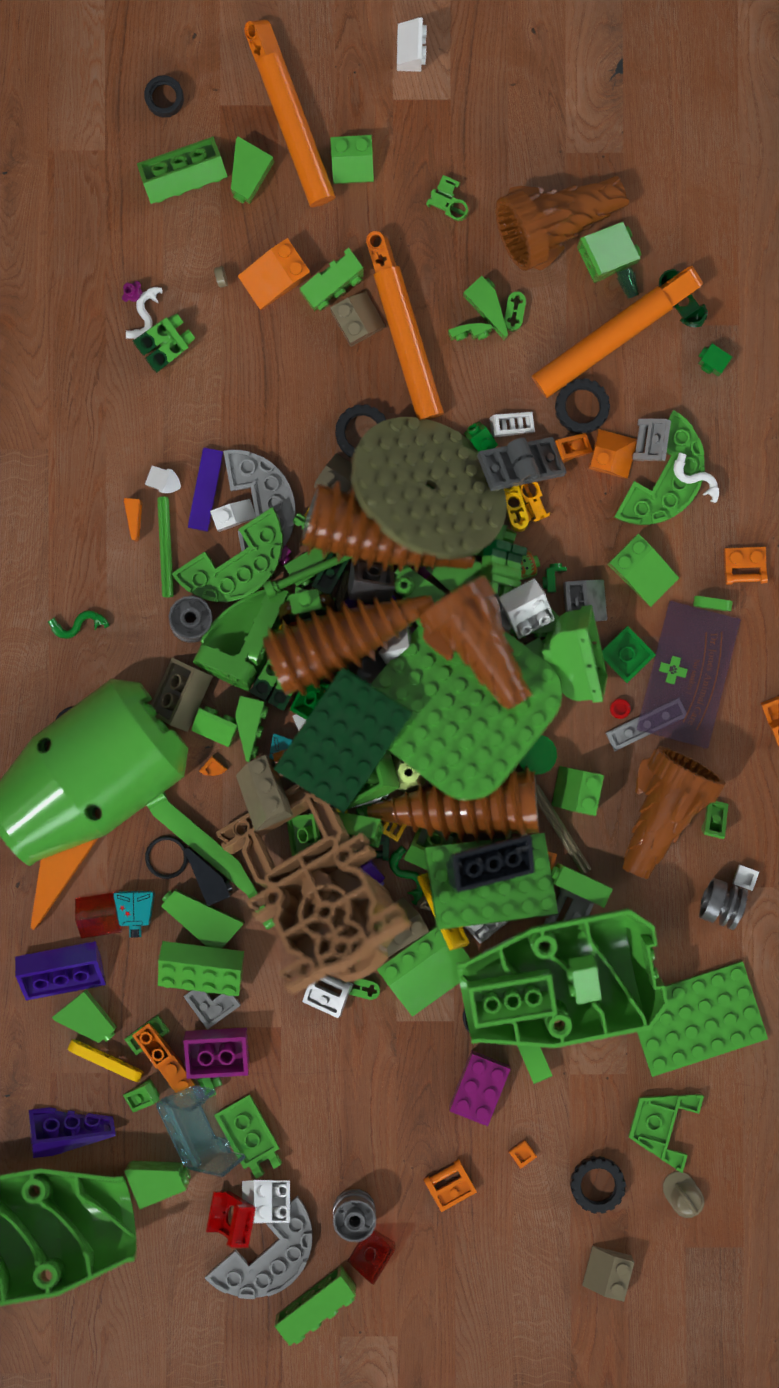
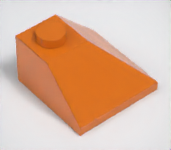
[588,429,637,479]

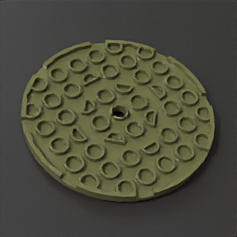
[351,417,507,559]

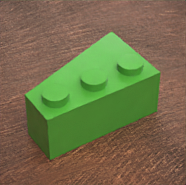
[299,248,364,312]

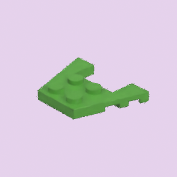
[628,1094,704,1173]

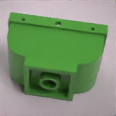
[542,605,608,703]

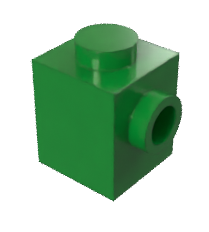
[698,343,732,377]

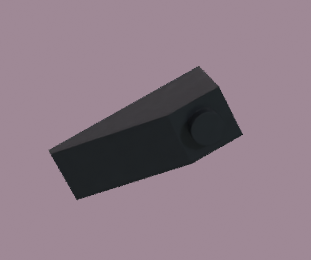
[184,847,233,906]

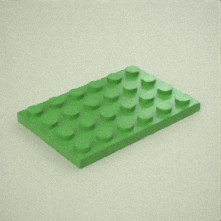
[424,833,558,930]
[637,961,768,1077]

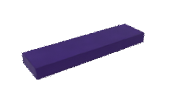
[188,447,224,532]

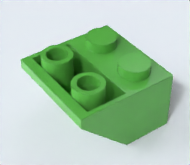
[191,706,238,747]

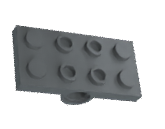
[477,437,567,491]

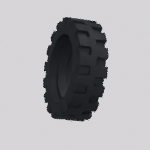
[555,378,610,434]
[335,404,386,457]
[570,1156,626,1214]

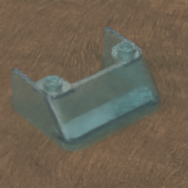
[156,1086,246,1177]

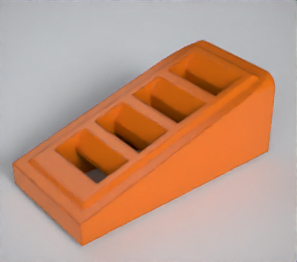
[124,498,142,542]

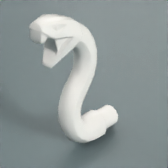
[126,287,163,339]
[673,453,719,503]

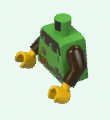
[279,589,338,630]

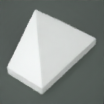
[378,627,412,664]

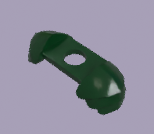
[659,269,708,328]

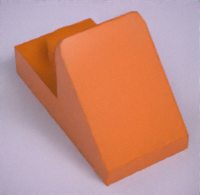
[555,433,593,463]

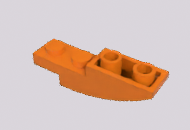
[132,1023,199,1101]

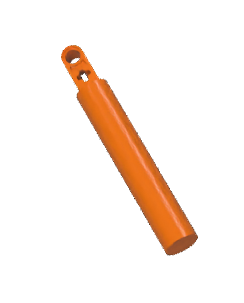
[244,19,336,207]
[366,231,444,420]
[531,266,704,398]

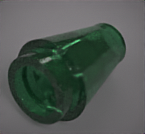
[616,267,639,299]

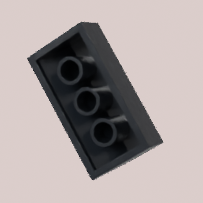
[447,834,535,893]

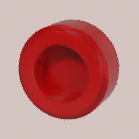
[610,699,631,719]

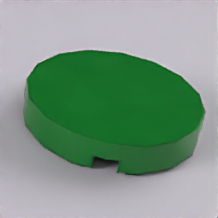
[519,735,557,775]

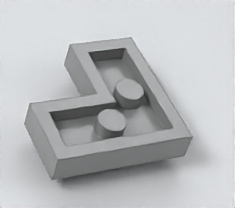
[183,990,241,1030]

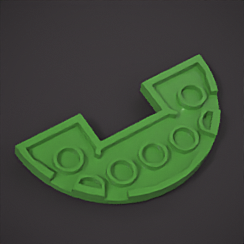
[614,410,705,525]
[171,507,283,602]

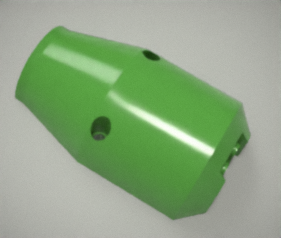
[0,678,189,866]
[456,908,668,1048]
[0,1169,137,1306]

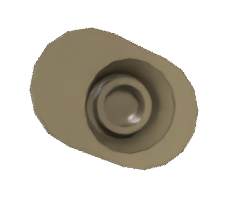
[663,1172,704,1218]

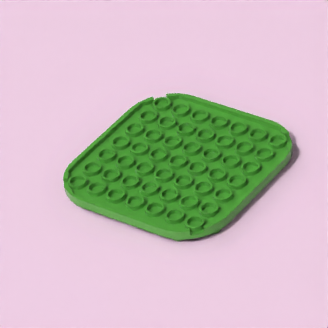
[371,626,562,801]

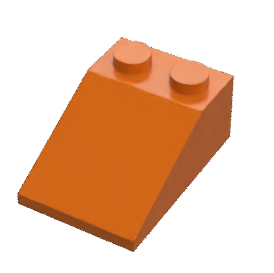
[238,238,311,310]

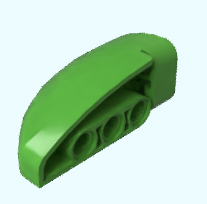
[193,589,290,691]

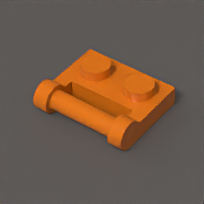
[724,547,768,585]
[423,1159,477,1212]

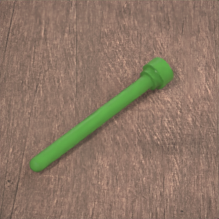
[263,556,352,599]

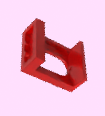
[206,1191,256,1248]

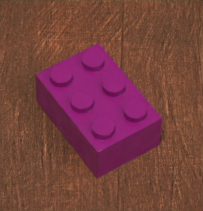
[184,1028,250,1079]
[449,1050,511,1127]

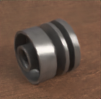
[169,596,212,643]
[699,878,748,930]
[333,1189,376,1242]

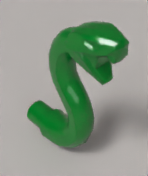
[48,610,109,639]
[389,845,424,905]

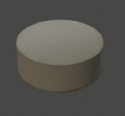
[214,266,228,288]

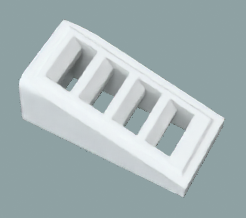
[490,412,535,437]

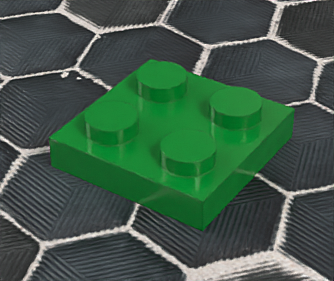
[602,626,656,683]

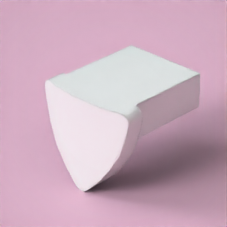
[145,466,181,493]

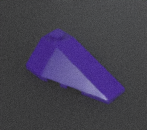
[29,1108,116,1158]

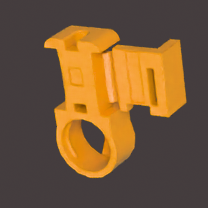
[511,482,550,526]

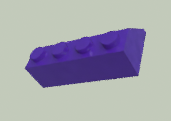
[15,941,106,1001]

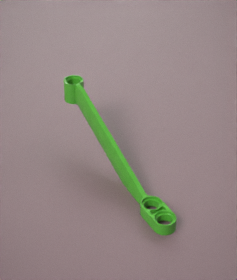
[146,792,275,930]

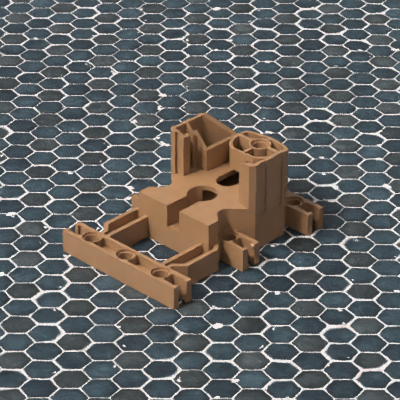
[216,784,411,994]

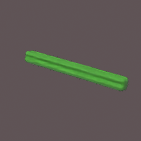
[157,497,174,598]

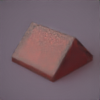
[75,892,122,939]
[347,1230,396,1285]

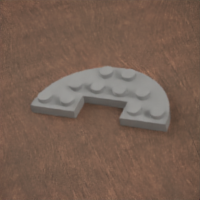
[223,450,296,552]
[205,1195,312,1299]

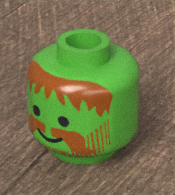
[520,551,540,580]

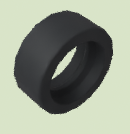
[144,75,184,118]

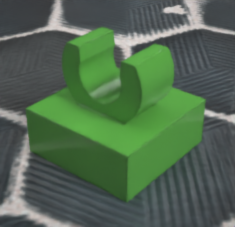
[197,1077,222,1098]

